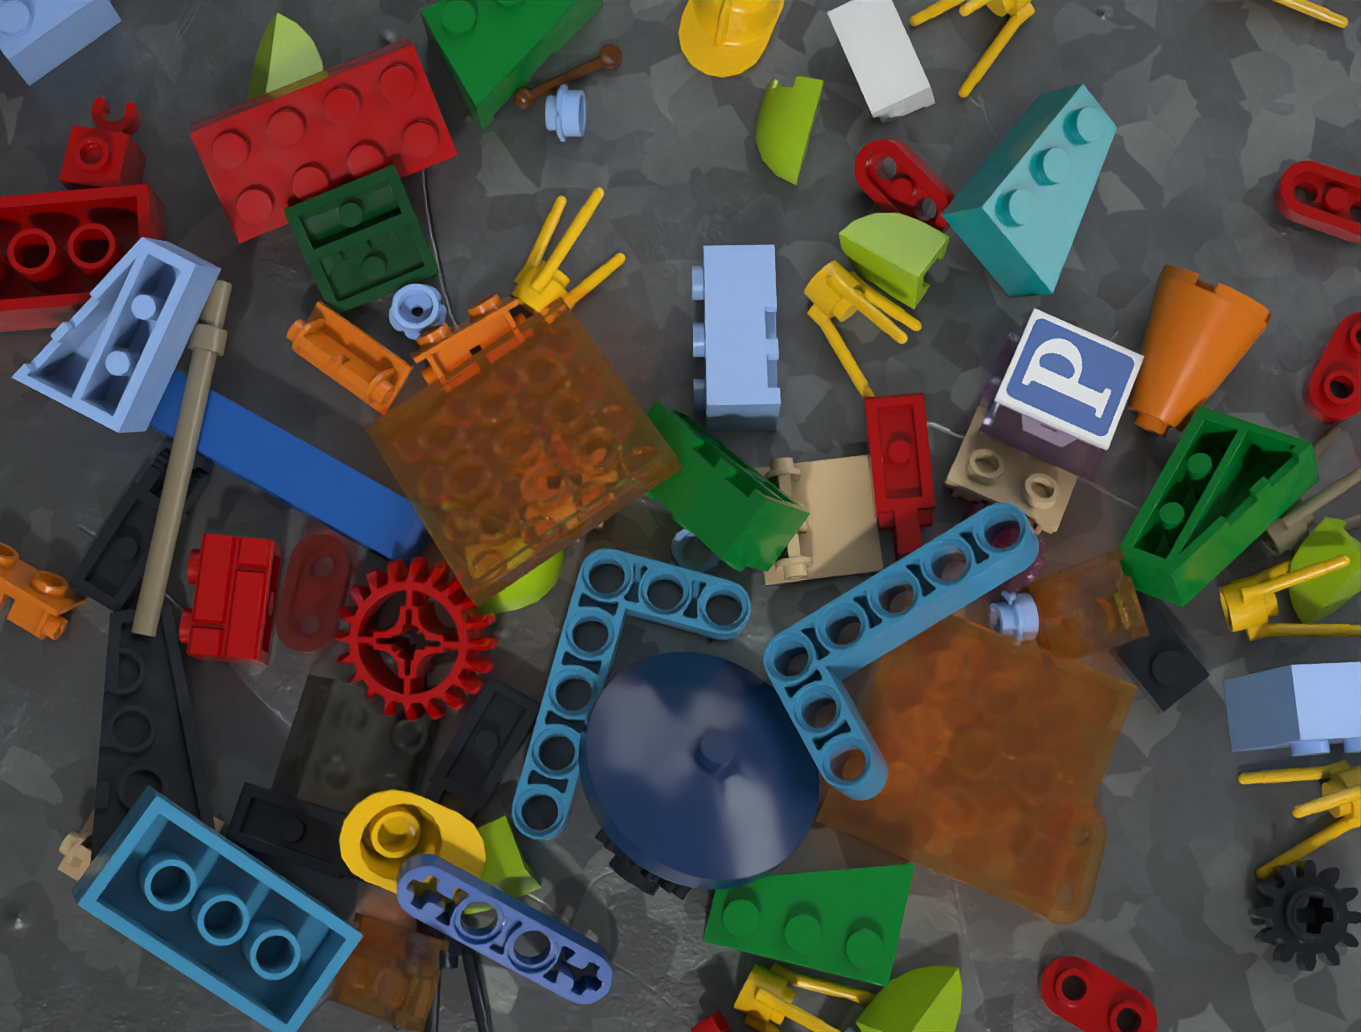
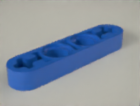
[396,853,613,1004]

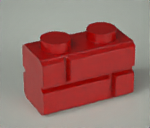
[179,533,283,666]

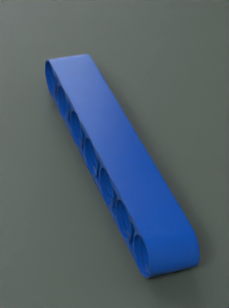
[148,369,441,568]

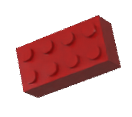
[189,37,458,243]
[0,184,167,332]

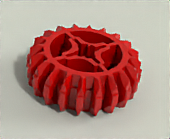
[333,556,499,722]

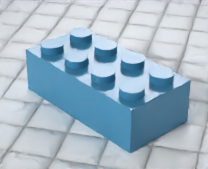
[71,785,364,1032]

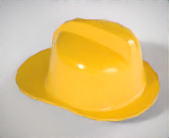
[678,0,785,78]
[339,789,486,903]

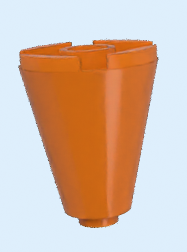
[1127,265,1272,438]

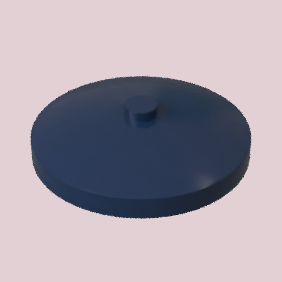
[578,652,820,890]

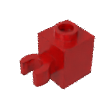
[59,97,147,191]

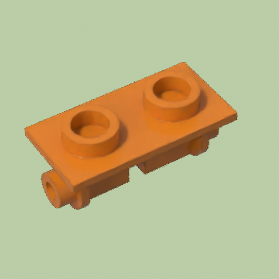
[409,293,533,391]
[286,301,414,416]
[0,542,86,640]

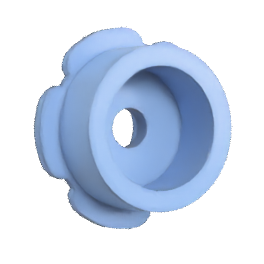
[545,84,586,142]
[389,284,447,340]
[988,589,1039,648]

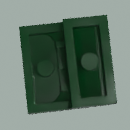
[283,164,440,314]

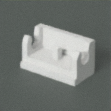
[827,0,935,123]

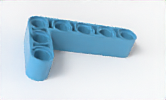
[763,503,1040,801]
[512,548,751,841]

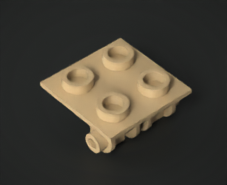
[943,396,1091,535]
[754,455,884,586]

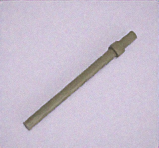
[131,279,232,637]

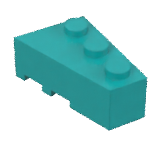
[941,84,1117,298]

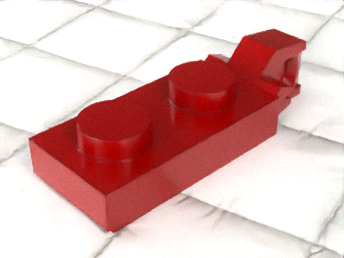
[863,393,936,561]

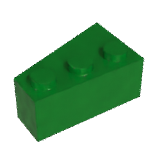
[420,0,603,131]
[615,401,810,572]
[1116,406,1319,608]
[703,863,915,988]

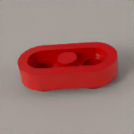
[854,138,955,233]
[1274,161,1361,243]
[1302,312,1361,424]
[1037,956,1157,1032]

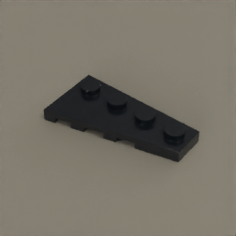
[90,603,216,864]

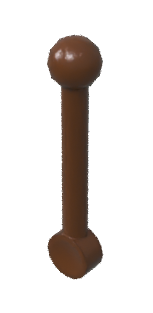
[513,44,622,109]

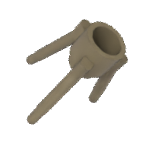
[1259,425,1361,557]

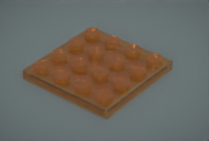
[365,297,683,607]
[816,597,1138,919]

